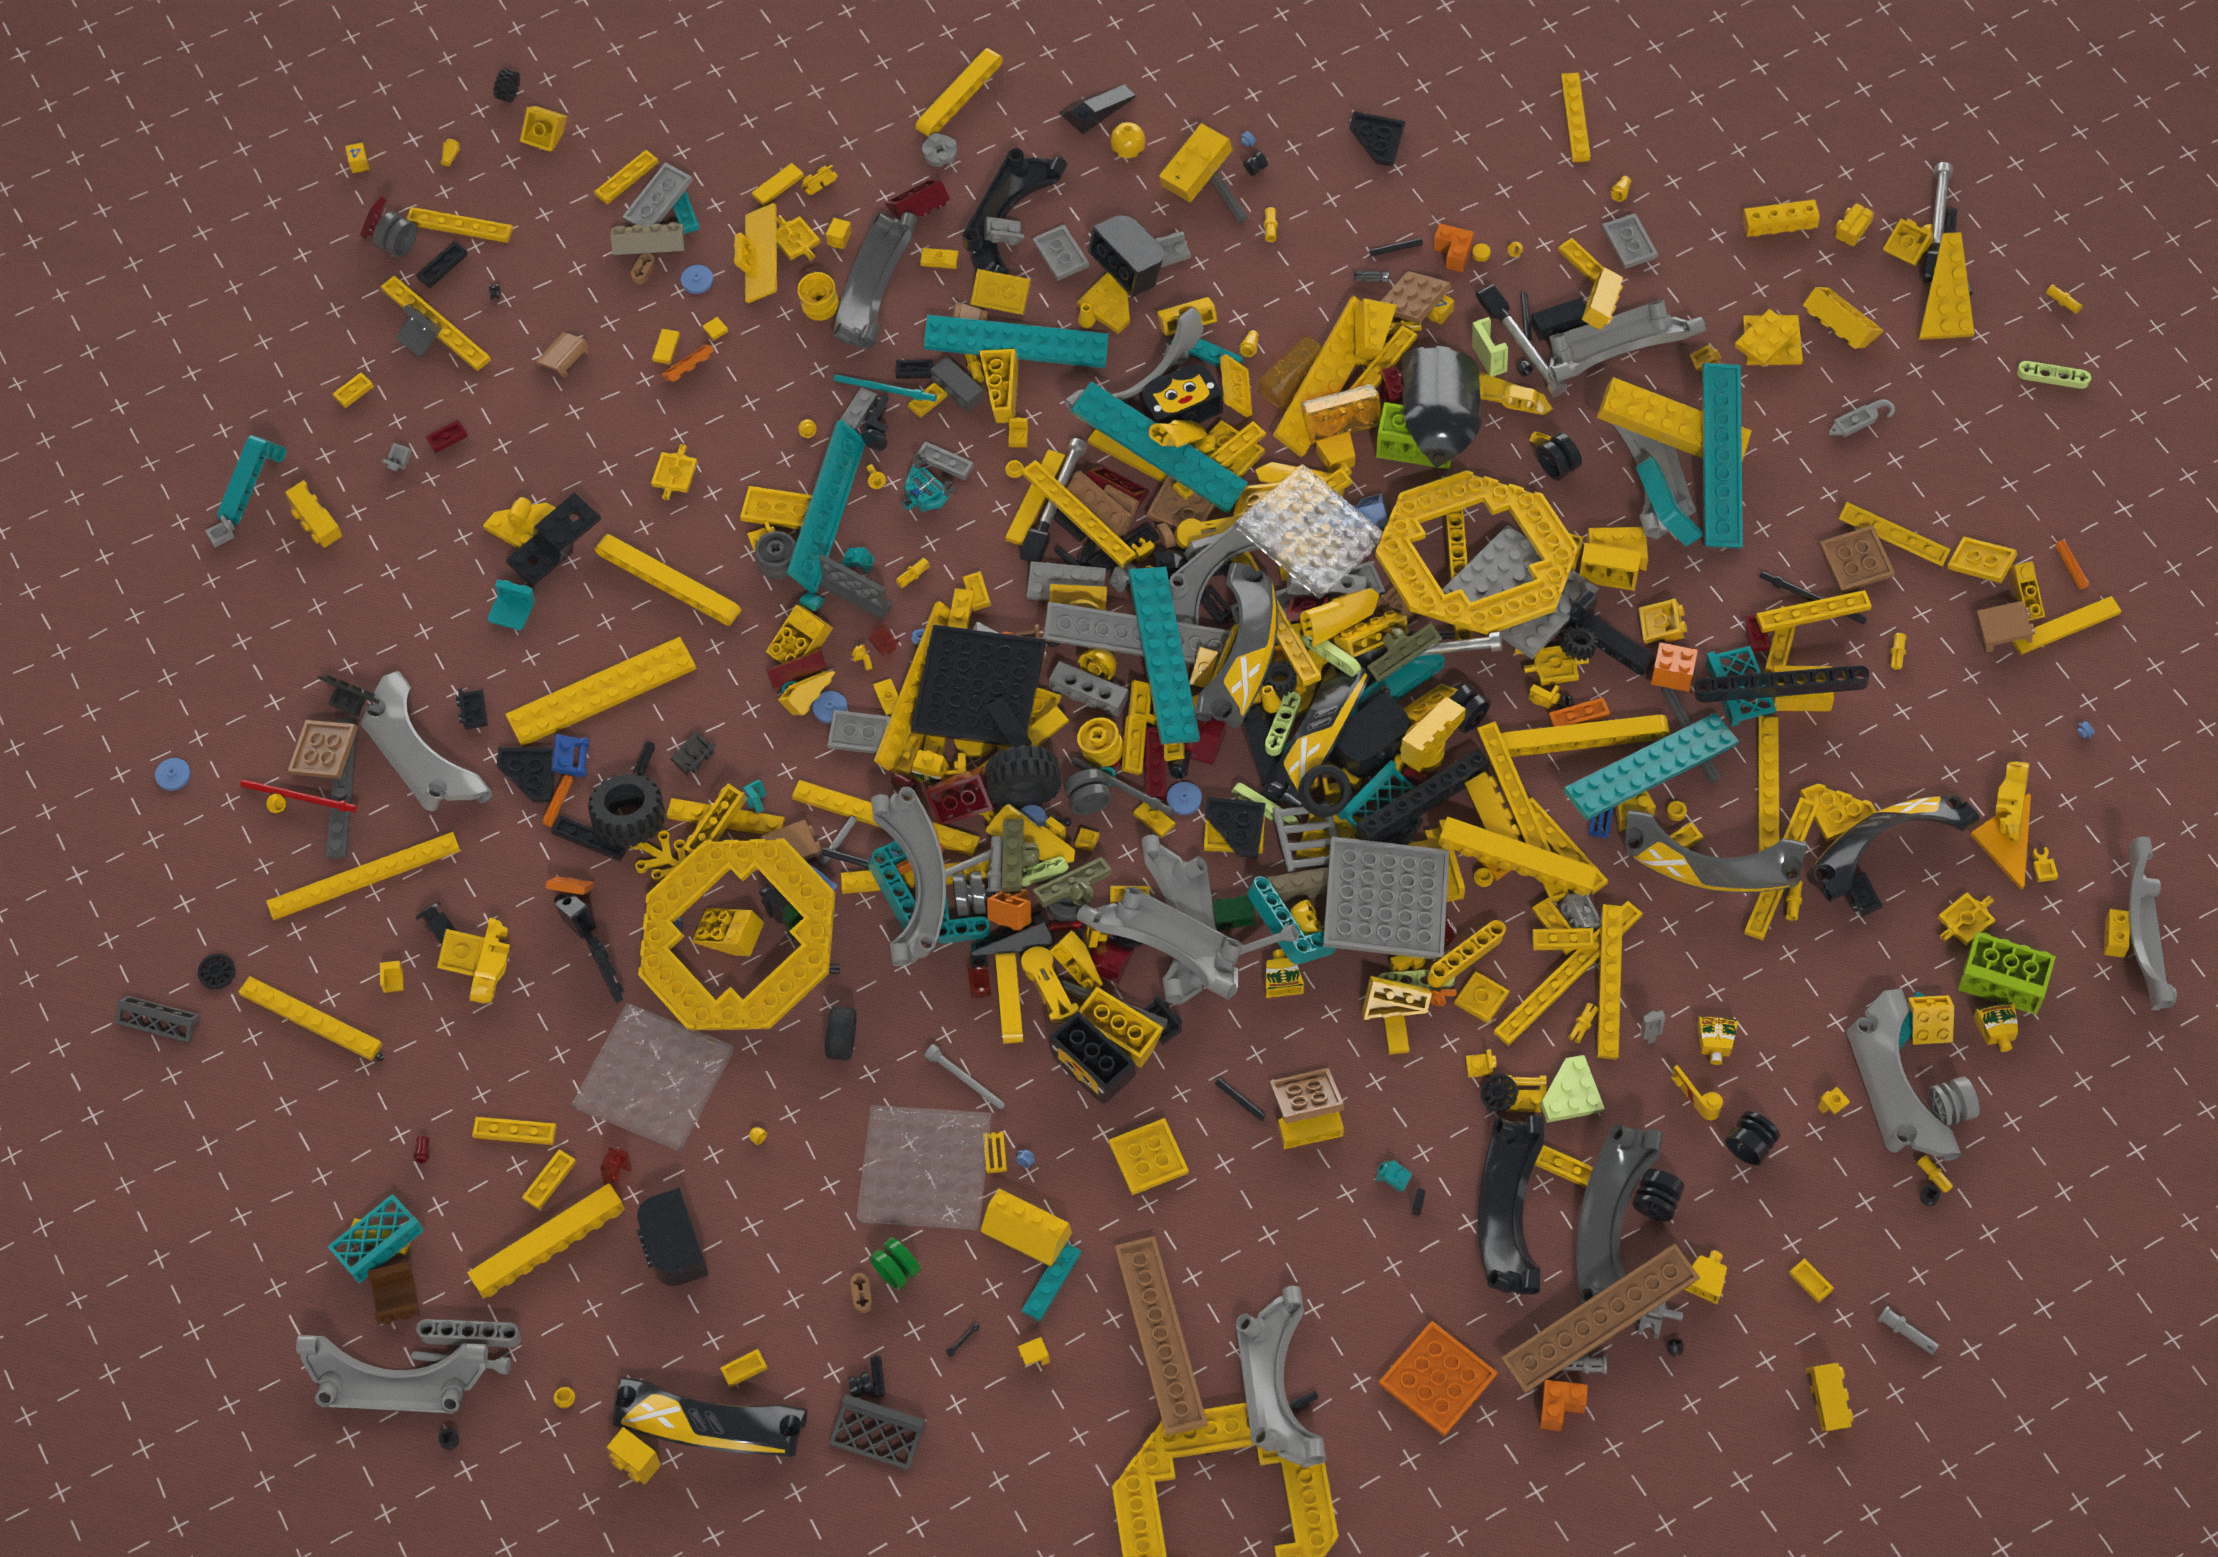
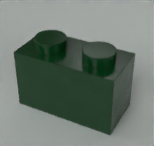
[1213,895,1256,931]

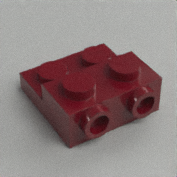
[1380,367,1403,405]
[1286,596,1330,621]

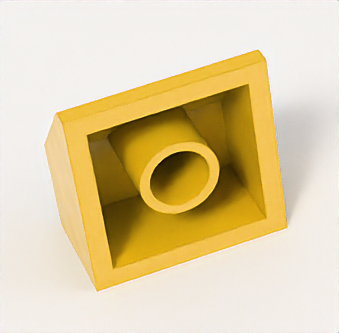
[520,106,567,152]

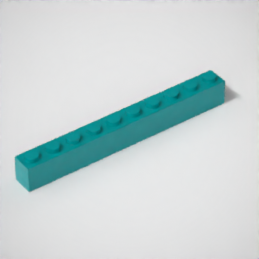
[1283,654,1445,754]

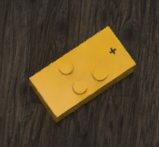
[1159,123,1233,203]

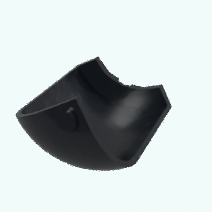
[1402,346,1482,468]

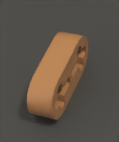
[631,253,656,285]
[1156,522,1175,549]
[850,1273,873,1314]

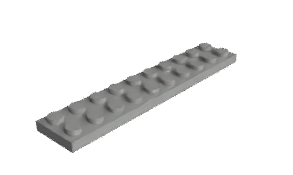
[1043,602,1231,668]

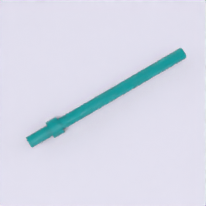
[834,374,937,402]

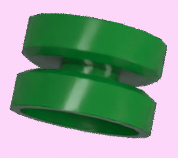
[869,1237,921,1291]

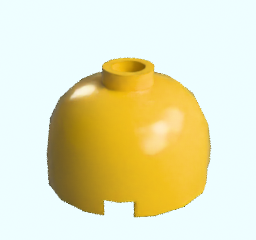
[1110,122,1146,158]
[1078,648,1117,681]
[1290,899,1323,936]

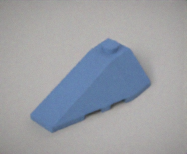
[1310,493,1389,529]

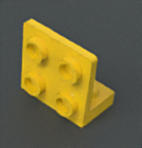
[1908,995,1954,1045]

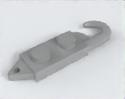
[1829,399,1895,437]

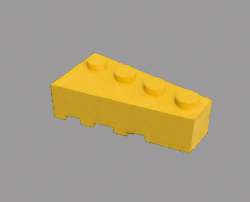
[1400,697,1466,772]

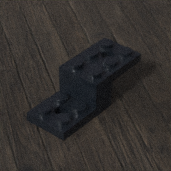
[506,492,601,587]

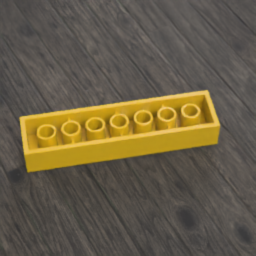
[1597,377,1752,461]

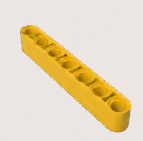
[915,48,1003,138]

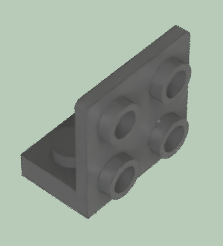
[396,304,442,358]

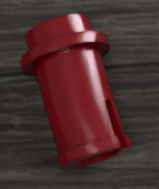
[1403,767,1430,785]
[891,773,917,791]
[413,1136,430,1164]

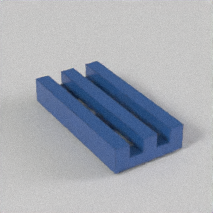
[1589,808,1613,839]

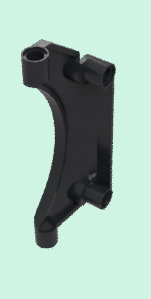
[963,148,1067,275]

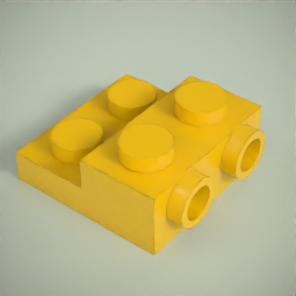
[1883,219,1935,267]
[1639,598,1687,644]

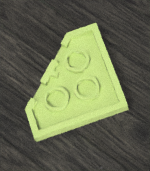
[1540,1055,1605,1123]

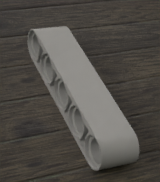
[417,1319,521,1348]

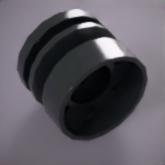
[1725,1111,1780,1166]
[1632,1169,1685,1221]

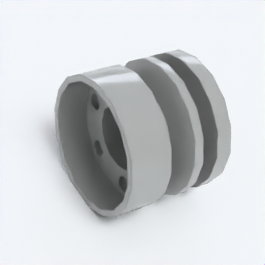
[1929,1076,1980,1127]

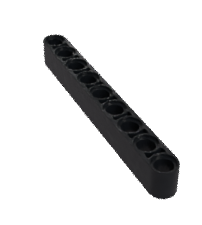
[1694,665,1869,703]

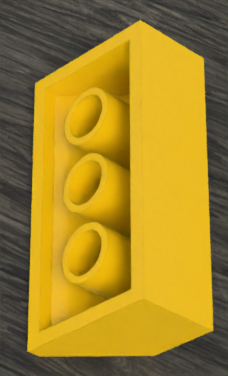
[1803,287,1884,349]
[1079,987,1163,1068]
[981,1189,1072,1267]

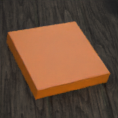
[546,876,595,895]

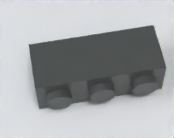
[931,357,984,412]

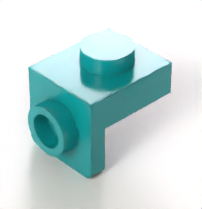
[842,547,875,573]
[743,779,766,813]
[1375,1160,1412,1192]

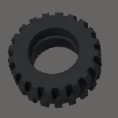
[985,745,1062,809]
[588,773,666,848]

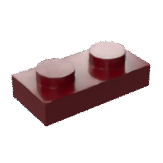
[426,420,468,453]
[1743,615,1771,652]

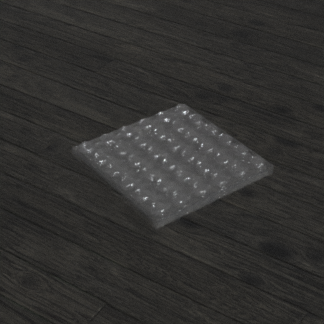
[1234,464,1383,599]
[571,1003,735,1152]
[856,1105,992,1230]

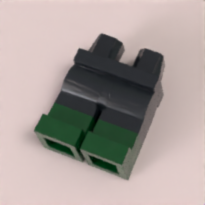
[759,884,804,940]

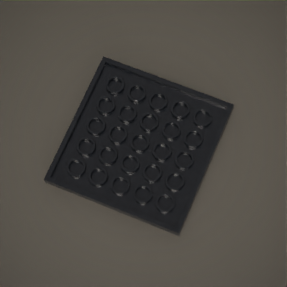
[911,625,1047,747]

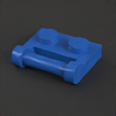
[551,734,590,777]

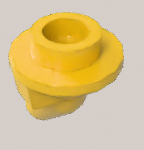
[866,464,886,489]
[852,644,873,671]

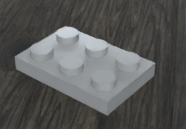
[1602,213,1658,269]
[1032,225,1089,281]
[827,710,890,754]

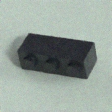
[1530,297,1588,341]

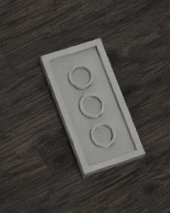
[622,162,693,226]
[1027,562,1106,601]

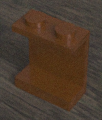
[367,1262,420,1324]

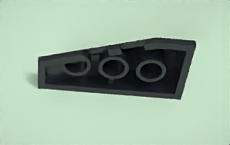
[1060,85,1136,135]
[1154,546,1231,580]
[1241,705,1282,786]
[972,908,1054,956]

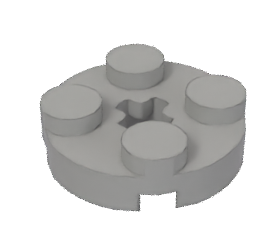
[922,133,957,167]

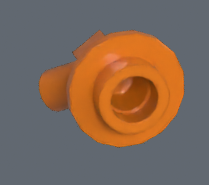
[1430,989,1457,1006]

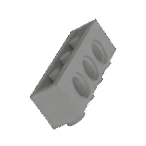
[1287,564,1366,601]
[1049,661,1128,717]

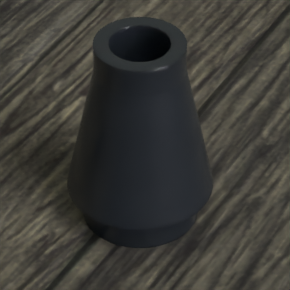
[1170,750,1192,779]

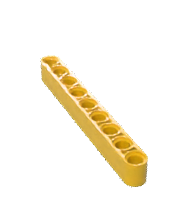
[1445,509,1473,641]
[594,534,742,626]
[1501,715,1670,757]

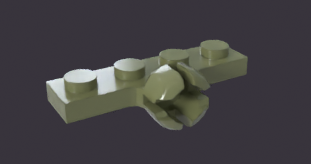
[1367,623,1442,683]
[1002,819,1039,892]
[1033,857,1112,908]

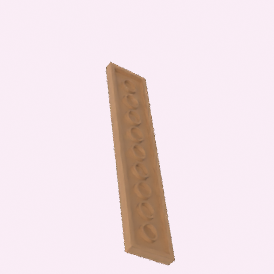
[1115,1236,1207,1436]
[1501,1243,1700,1394]

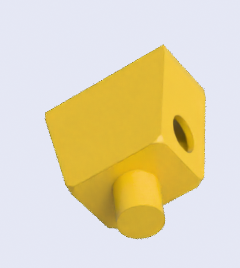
[1316,432,1355,476]
[1684,1250,1727,1304]

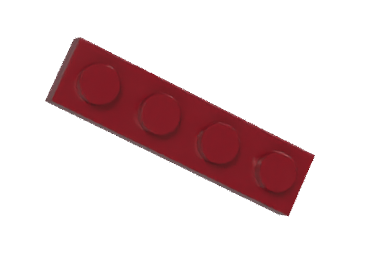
[360,196,387,239]
[1146,728,1166,800]

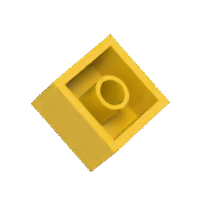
[607,1427,661,1485]

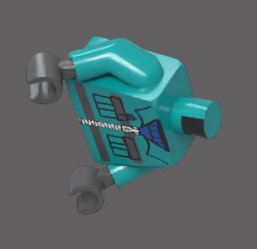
[901,453,957,512]

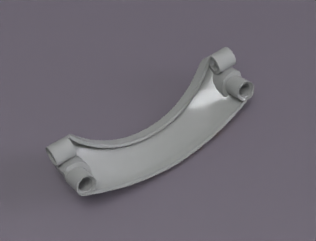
[871,787,946,966]

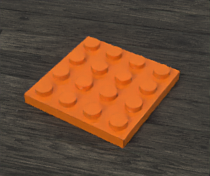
[1379,1321,1498,1437]

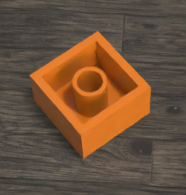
[1651,643,1698,692]

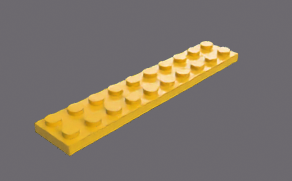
[1273,296,1361,457]
[506,637,696,747]

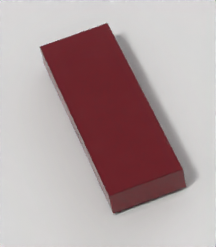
[766,650,826,689]

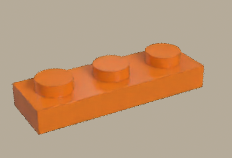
[661,344,714,382]
[1548,697,1610,727]

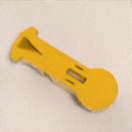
[1175,509,1252,550]
[1995,761,2029,842]
[470,918,510,1004]
[1021,946,1079,1023]

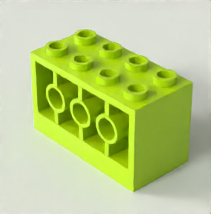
[1376,402,1452,469]
[1958,932,2056,1015]

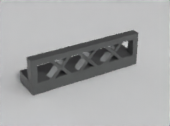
[115,996,201,1043]

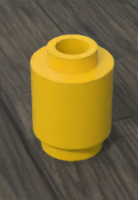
[507,497,532,526]

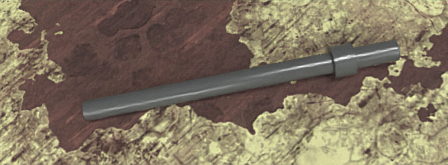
[1071,757,1174,816]

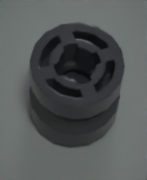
[1243,152,1268,176]
[847,1372,873,1397]

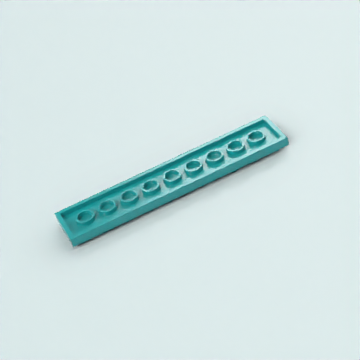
[924,315,1109,368]
[1702,363,1743,549]
[1071,381,1248,514]
[787,420,865,593]
[1128,567,1200,745]
[1563,713,1739,821]

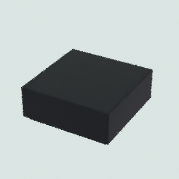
[1412,1188,1425,1216]

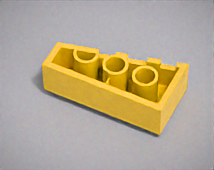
[979,349,1019,423]

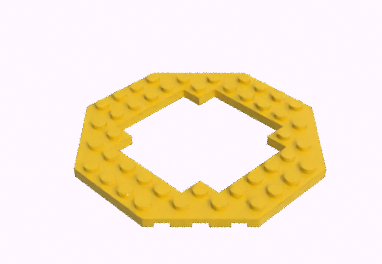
[1375,470,1579,635]
[638,838,836,1030]
[1112,1403,1338,1557]

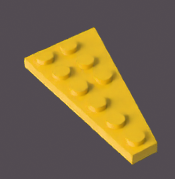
[1918,232,1974,340]

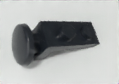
[862,392,888,451]
[415,901,456,946]

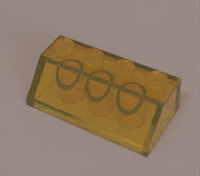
[1258,334,1322,412]
[1301,384,1381,444]

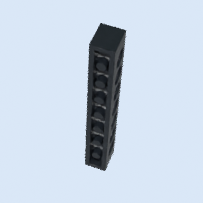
[1355,749,1490,842]

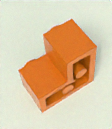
[1433,223,1474,273]
[987,889,1031,930]
[1540,1380,1588,1431]

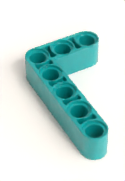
[217,435,286,526]
[1636,456,1703,547]
[868,841,915,930]
[937,852,990,944]
[1247,876,1337,964]

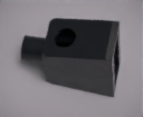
[554,893,597,939]

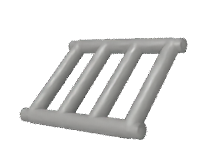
[1273,800,1338,872]

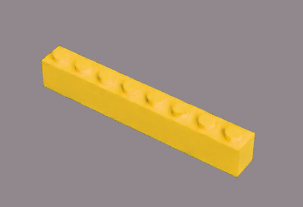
[1438,817,1598,896]
[467,1183,625,1299]

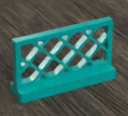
[1705,646,1777,727]
[1337,760,1415,829]
[328,1194,424,1284]

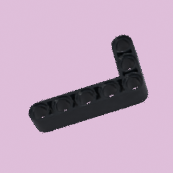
[1568,589,1656,676]

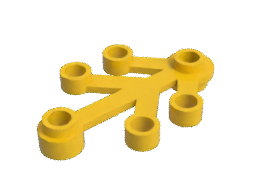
[630,830,686,883]

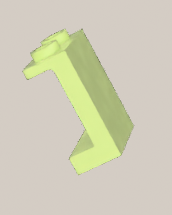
[1472,317,1508,377]

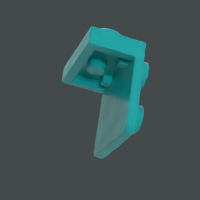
[487,579,536,631]

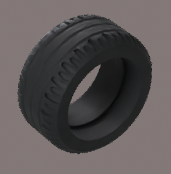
[1298,764,1352,817]
[825,1006,857,1061]

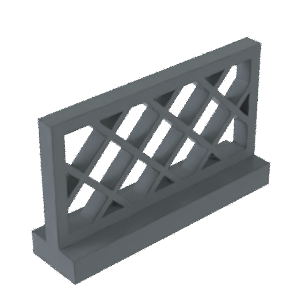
[819,555,892,620]
[829,1394,927,1470]

